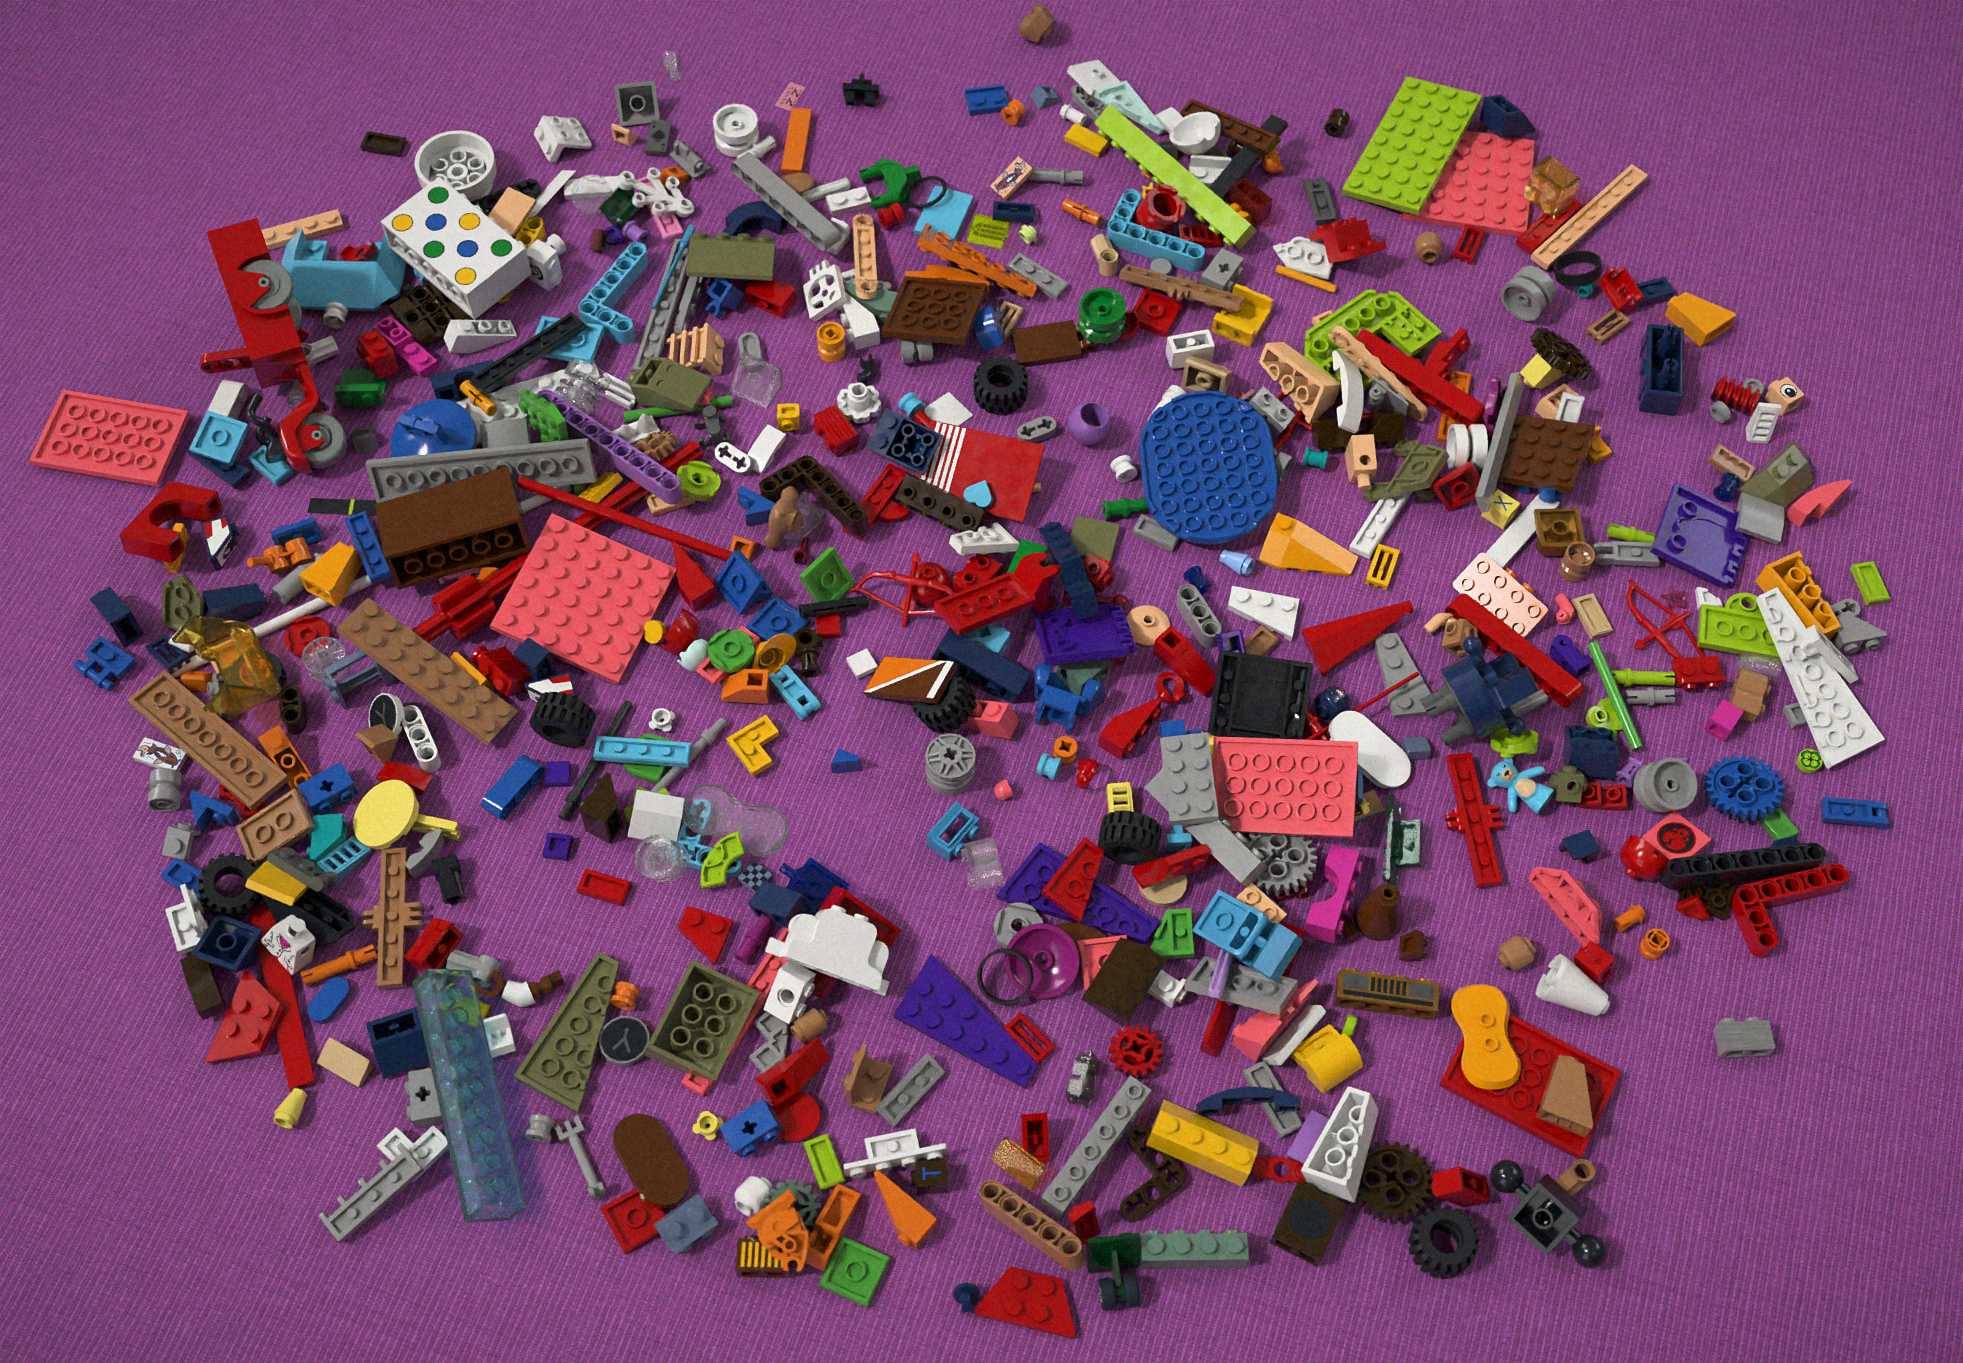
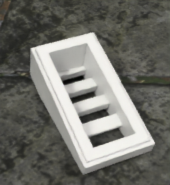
[1746,403,1781,443]

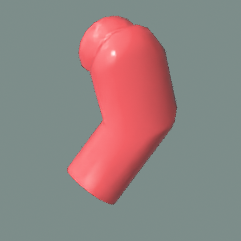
[1555,593,1575,624]

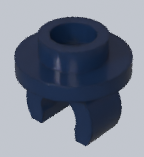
[953,1283,980,1313]

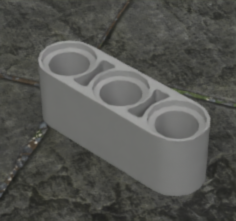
[1176,584,1221,648]

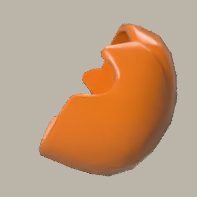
[1260,147,1284,174]

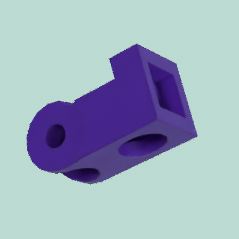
[1549,635,1594,678]

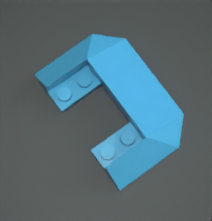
[281,229,408,311]

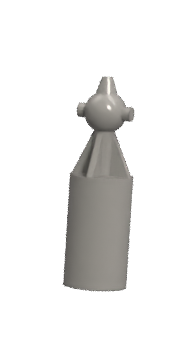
[271,552,325,604]

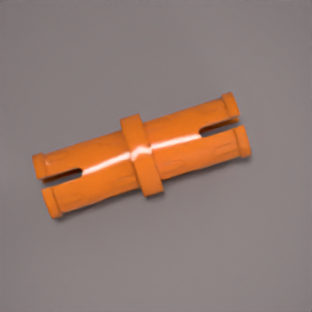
[1061,198,1103,227]

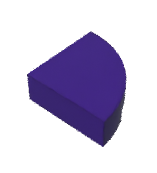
[604,225,626,245]

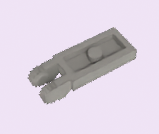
[1593,541,1660,567]

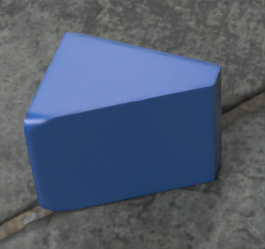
[831,749,861,773]

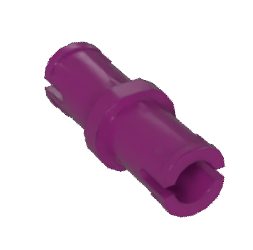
[735,915,773,964]

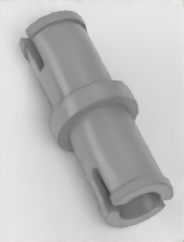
[1625,687,1675,706]

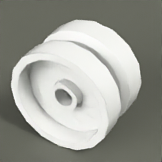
[713,104,760,157]
[1446,424,1488,472]

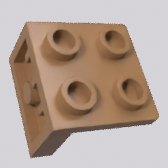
[843,1043,893,1115]

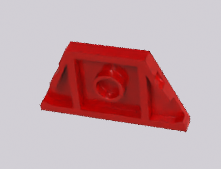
[205,970,284,1065]
[974,1267,1075,1339]

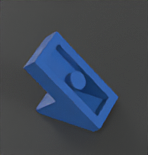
[737,486,775,526]
[190,790,239,832]

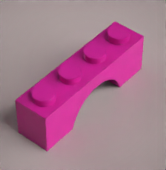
[1305,845,1363,943]

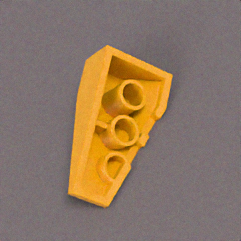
[1258,513,1358,577]

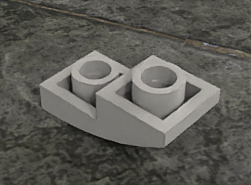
[404,827,446,880]

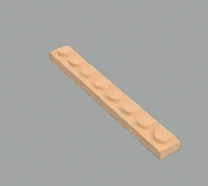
[1530,164,1648,270]

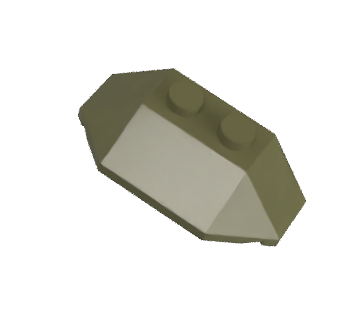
[1738,439,1813,508]

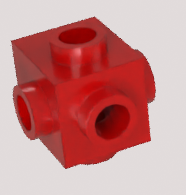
[1083,553,1116,592]

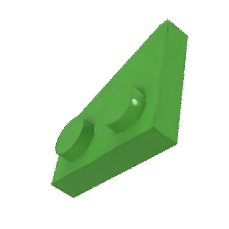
[1150,908,1194,959]

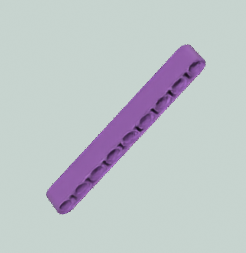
[537,389,683,504]

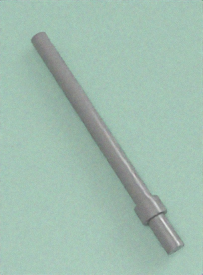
[624,718,727,824]

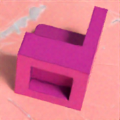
[1703,699,1743,742]

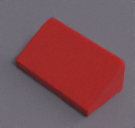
[1200,1000,1234,1057]

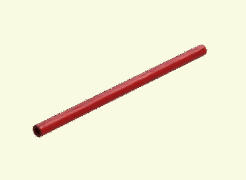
[517,476,732,562]

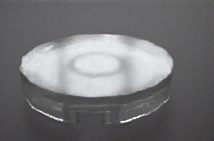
[571,175,612,216]

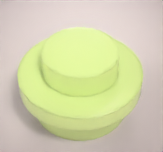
[1019,225,1038,245]

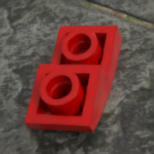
[376,761,433,796]
[1577,782,1628,810]

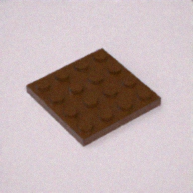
[882,276,987,345]
[1497,414,1595,493]

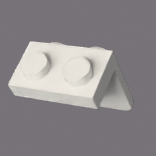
[534,116,592,162]
[165,884,209,955]

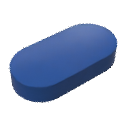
[307,977,351,1024]

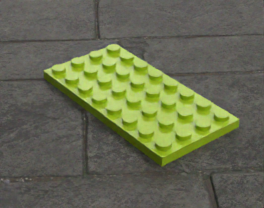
[1342,76,1482,216]

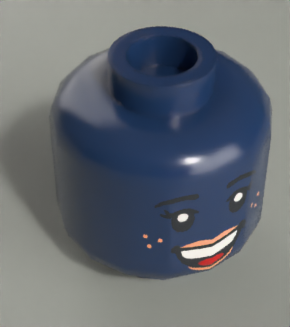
[1315,686,1350,720]

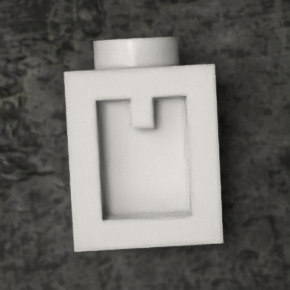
[826,217,850,255]
[1147,970,1188,1008]

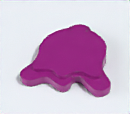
[1484,377,1506,441]

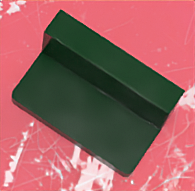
[599,186,648,227]

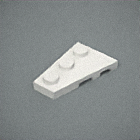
[949,522,1020,556]
[1228,586,1299,641]

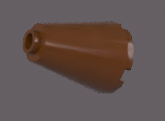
[1354,884,1403,942]

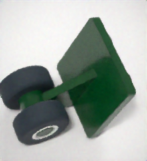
[1087,1232,1141,1311]

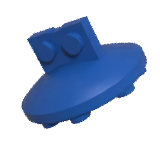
[391,399,477,457]

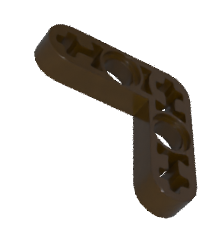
[1120,1125,1184,1223]

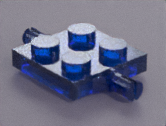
[779,857,850,916]

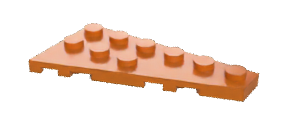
[916,222,1037,297]

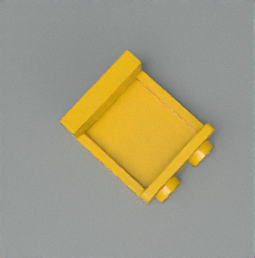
[1211,284,1273,348]

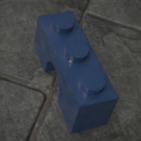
[430,359,503,402]

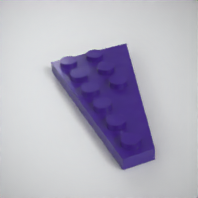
[997,842,1159,945]
[894,954,1038,1089]

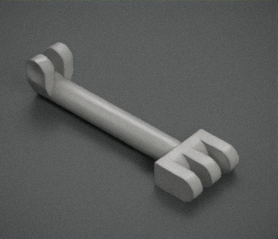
[554,1115,606,1200]

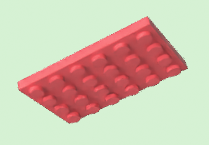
[29,390,190,487]
[1212,736,1359,839]

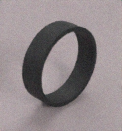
[1554,250,1602,287]
[977,948,1033,1005]

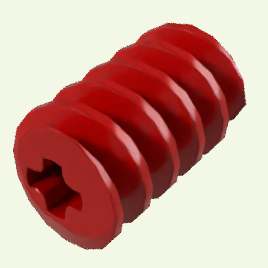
[1710,375,1760,416]

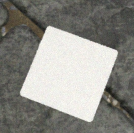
[924,392,973,426]

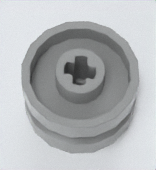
[1500,266,1557,321]
[1633,757,1697,814]

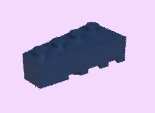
[931,627,1031,704]

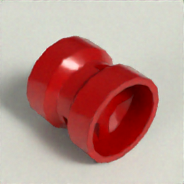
[877,203,905,229]

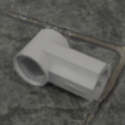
[446,949,501,988]

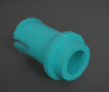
[1576,280,1597,298]

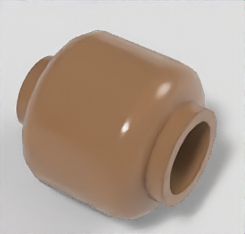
[1415,232,1443,263]
[1497,935,1536,972]

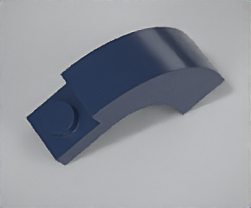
[723,201,789,236]

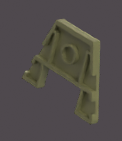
[1363,436,1449,502]

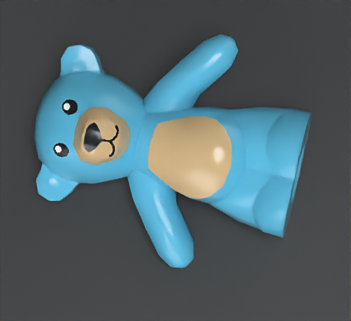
[1487,757,1555,815]

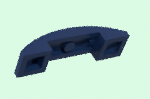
[1196,1087,1300,1116]

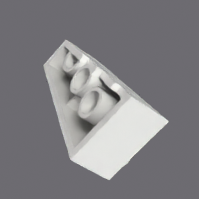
[1301,1086,1379,1203]

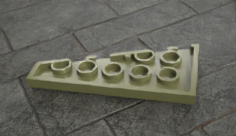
[514,951,620,1115]

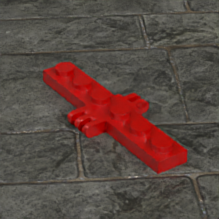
[1444,753,1504,888]

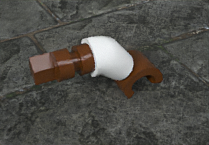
[475,970,565,1007]

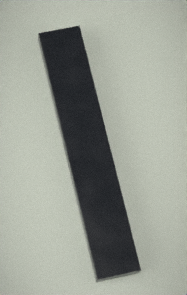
[1209,114,1288,202]
[469,312,586,396]

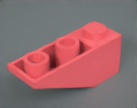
[962,699,1020,739]

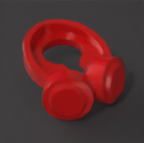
[1156,672,1187,704]

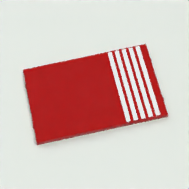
[915,420,1045,523]

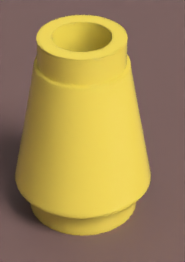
[273,1088,307,1129]

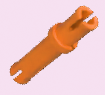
[301,944,378,987]

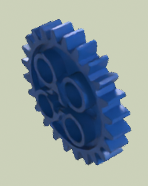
[1703,754,1785,822]

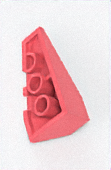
[1232,979,1319,1063]

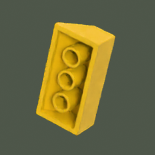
[1146,1100,1259,1187]

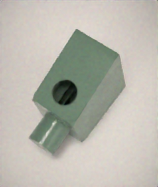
[1056,659,1112,696]

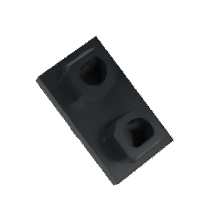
[842,73,880,107]

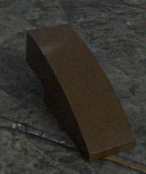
[180,955,227,1020]

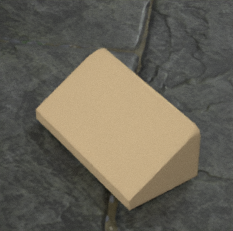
[317,1037,374,1088]

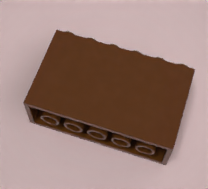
[375,466,532,590]

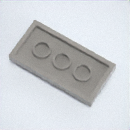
[1160,732,1219,826]
[1185,956,1298,1015]

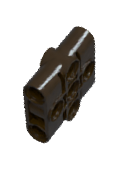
[389,283,477,348]

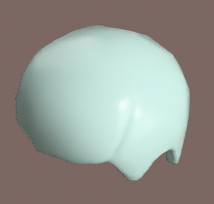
[677,639,709,672]

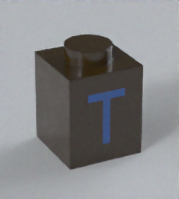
[911,1160,948,1195]

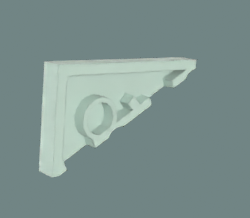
[1093,81,1165,135]

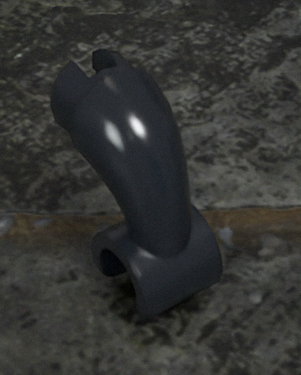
[857,354,875,384]

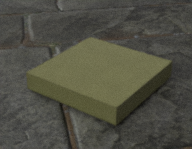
[1070,515,1120,562]

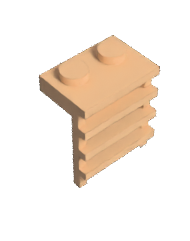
[666,323,724,376]

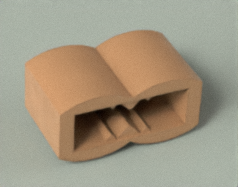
[1728,667,1771,722]

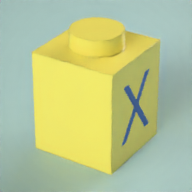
[1481,489,1520,529]

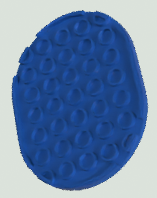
[1139,391,1278,544]

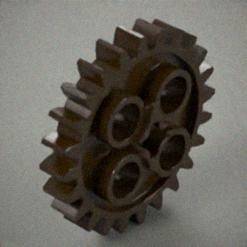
[1530,327,1592,381]
[1356,1140,1433,1224]

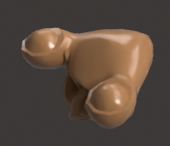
[765,486,804,549]

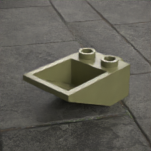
[627,356,713,411]

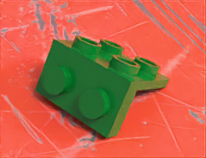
[334,369,387,407]

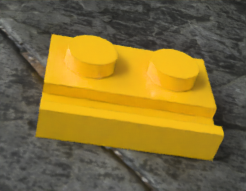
[578,472,623,503]

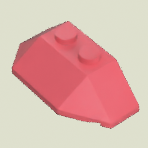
[1528,867,1603,948]

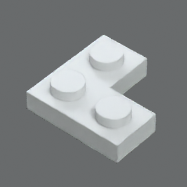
[377,1125,452,1183]

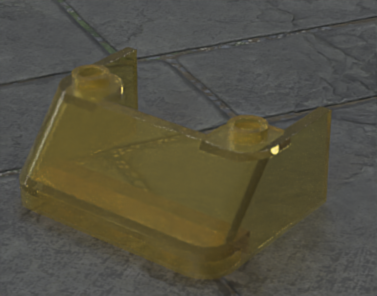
[172,614,281,715]

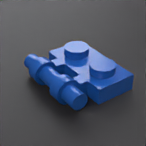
[74,636,137,691]

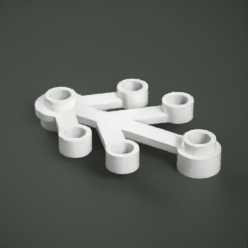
[617,168,694,218]

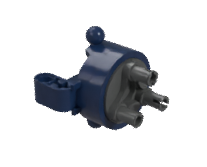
[1420,636,1539,746]

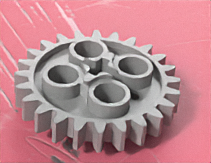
[1246,834,1317,897]

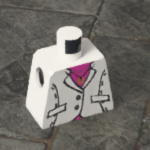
[261,915,316,975]

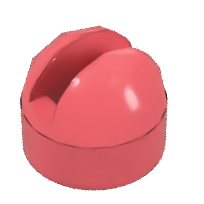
[994,779,1014,800]

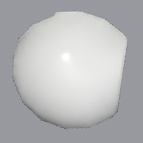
[1170,112,1221,155]

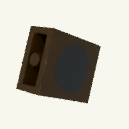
[1269,1181,1346,1267]

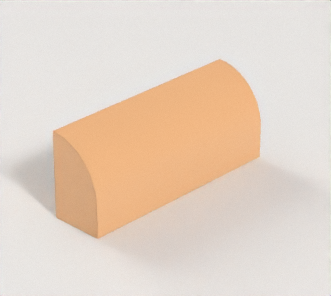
[488,187,537,237]

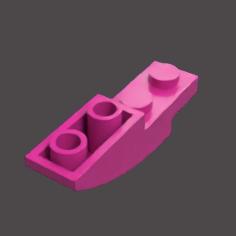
[373,315,440,378]

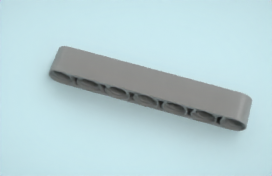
[731,152,841,251]

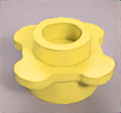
[693,1111,723,1141]

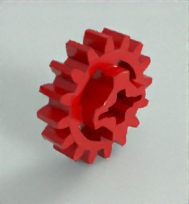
[1108,1024,1164,1079]

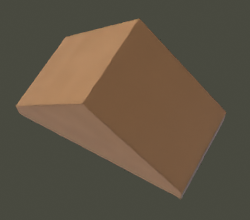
[355,724,399,765]

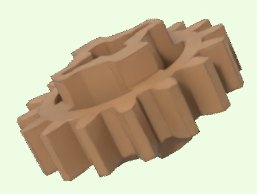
[634,431,678,463]

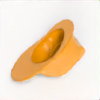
[752,633,797,675]

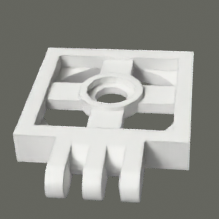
[803,259,847,322]

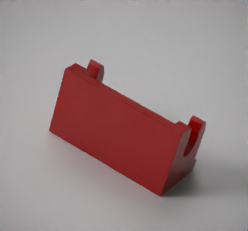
[1597,267,1645,314]

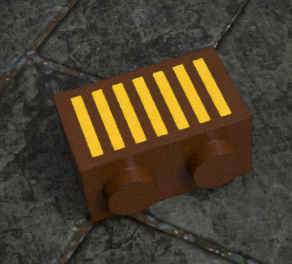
[735,1235,791,1278]

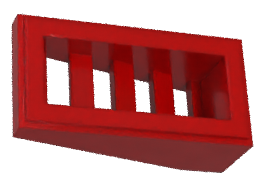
[1177,224,1221,248]

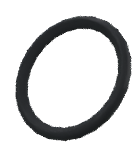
[906,176,947,208]

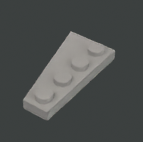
[1373,633,1431,719]

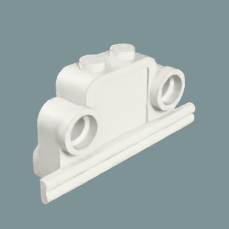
[765,905,890,996]

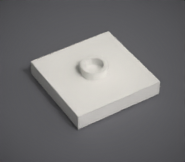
[1067,60,1120,96]

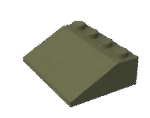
[686,231,776,281]
[644,959,760,1082]

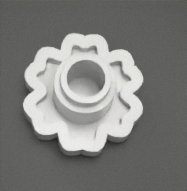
[837,383,881,424]

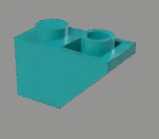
[307,814,348,866]

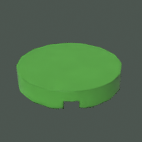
[708,629,755,673]

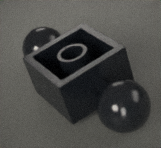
[1490,1160,1607,1269]

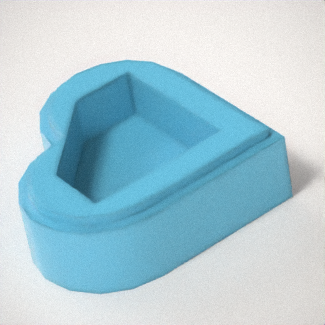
[964,480,993,509]

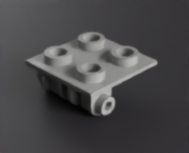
[1366,377,1409,421]

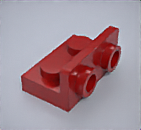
[1671,656,1727,690]

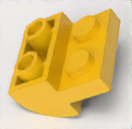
[1290,1024,1363,1094]

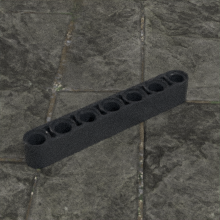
[1660,842,1826,890]

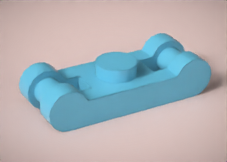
[769,664,821,721]

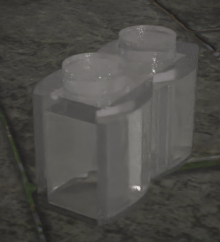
[960,837,1005,891]

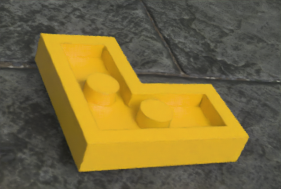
[726,715,779,777]

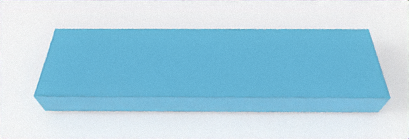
[593,736,692,768]

